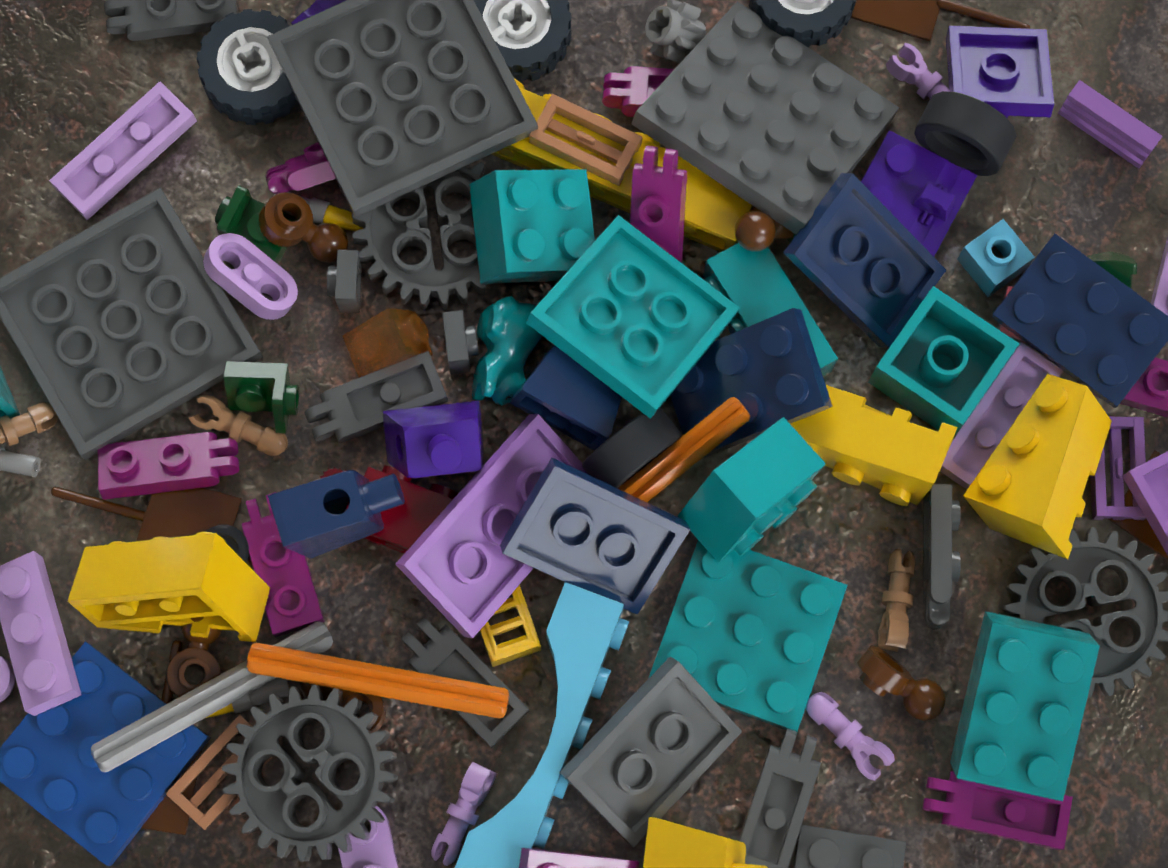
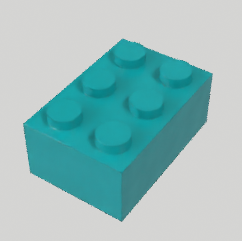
[950,611,1100,801]

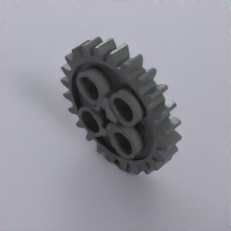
[352,162,486,310]
[1003,527,1168,698]
[222,685,398,862]

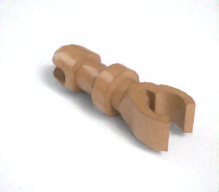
[189,395,288,456]
[0,402,58,447]
[877,549,915,652]

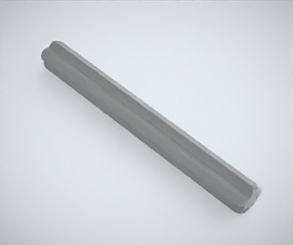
[91,621,333,772]

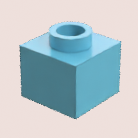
[957,219,1035,297]

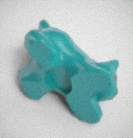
[472,296,542,406]

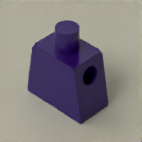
[382,401,484,478]

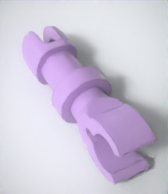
[886,43,950,99]
[806,692,895,781]
[431,762,497,866]

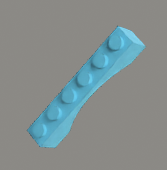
[455,582,630,868]

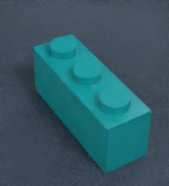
[703,243,838,376]

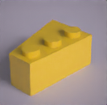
[963,374,1112,560]
[791,385,958,506]
[67,532,270,642]

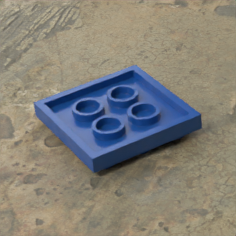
[0,641,211,866]

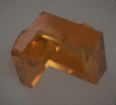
[342,308,433,378]

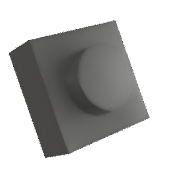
[327,250,362,313]
[442,310,479,375]

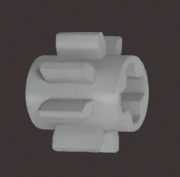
[645,0,706,63]

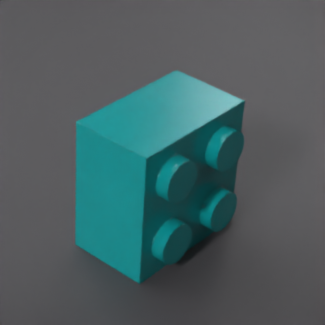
[469,169,595,284]
[868,286,1019,438]
[678,417,826,563]

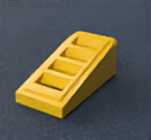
[480,585,541,667]

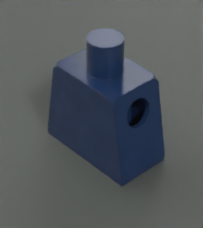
[510,345,622,451]
[268,470,405,559]

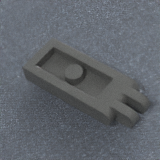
[104,0,239,41]
[304,351,448,443]
[923,484,961,630]
[401,617,529,749]
[739,728,821,868]

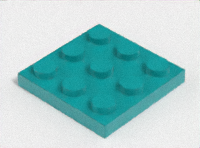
[526,215,740,419]
[648,540,848,732]

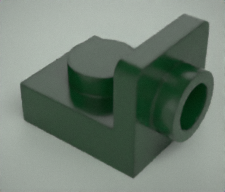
[215,185,296,264]
[223,361,299,434]

